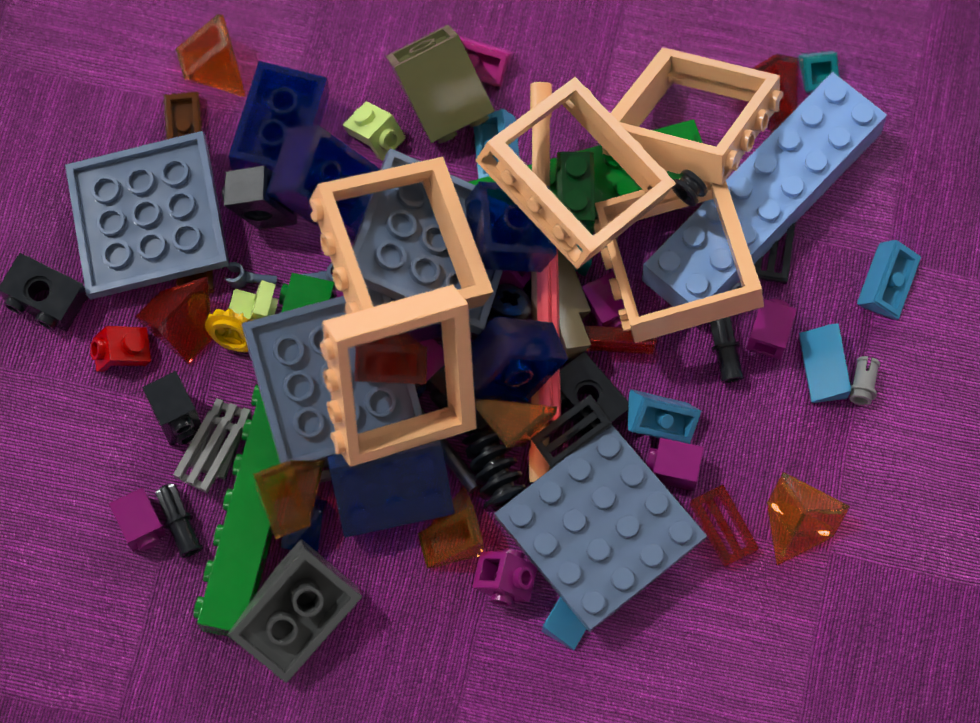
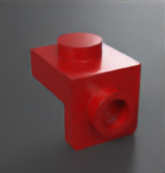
[90,326,151,372]

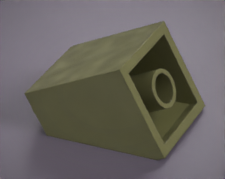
[386,25,495,143]

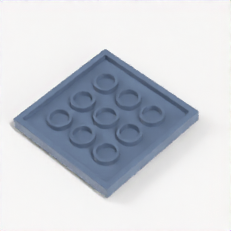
[65,131,230,300]
[352,148,522,335]
[241,289,423,469]
[494,426,707,632]

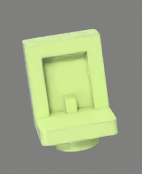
[343,101,405,161]
[229,280,278,320]

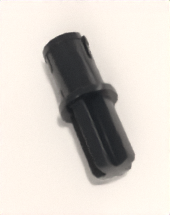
[709,316,744,383]
[156,483,203,558]

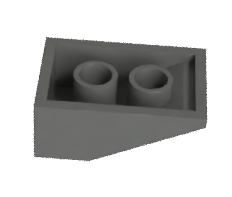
[228,539,362,683]

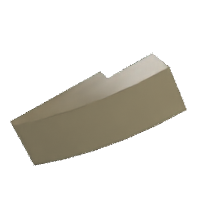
[558,250,591,364]

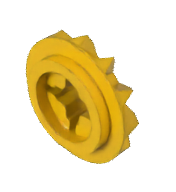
[205,308,253,352]

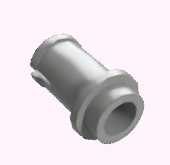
[850,356,880,405]

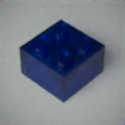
[465,181,557,272]
[471,317,569,402]

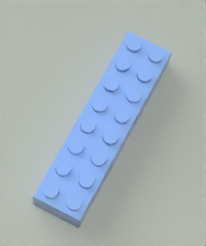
[642,72,887,307]

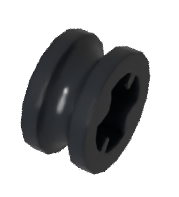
[672,169,708,206]

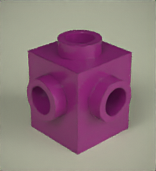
[472,549,537,607]

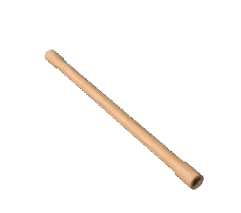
[529,82,552,483]

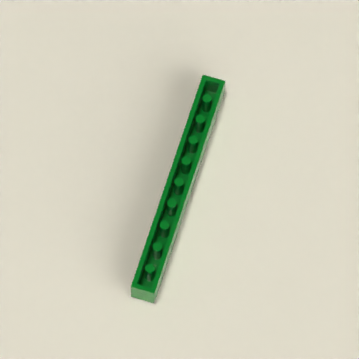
[193,273,336,637]

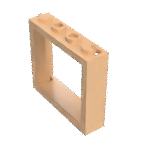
[602,48,784,185]
[475,77,676,269]
[309,157,493,315]
[594,179,764,343]
[320,285,477,467]

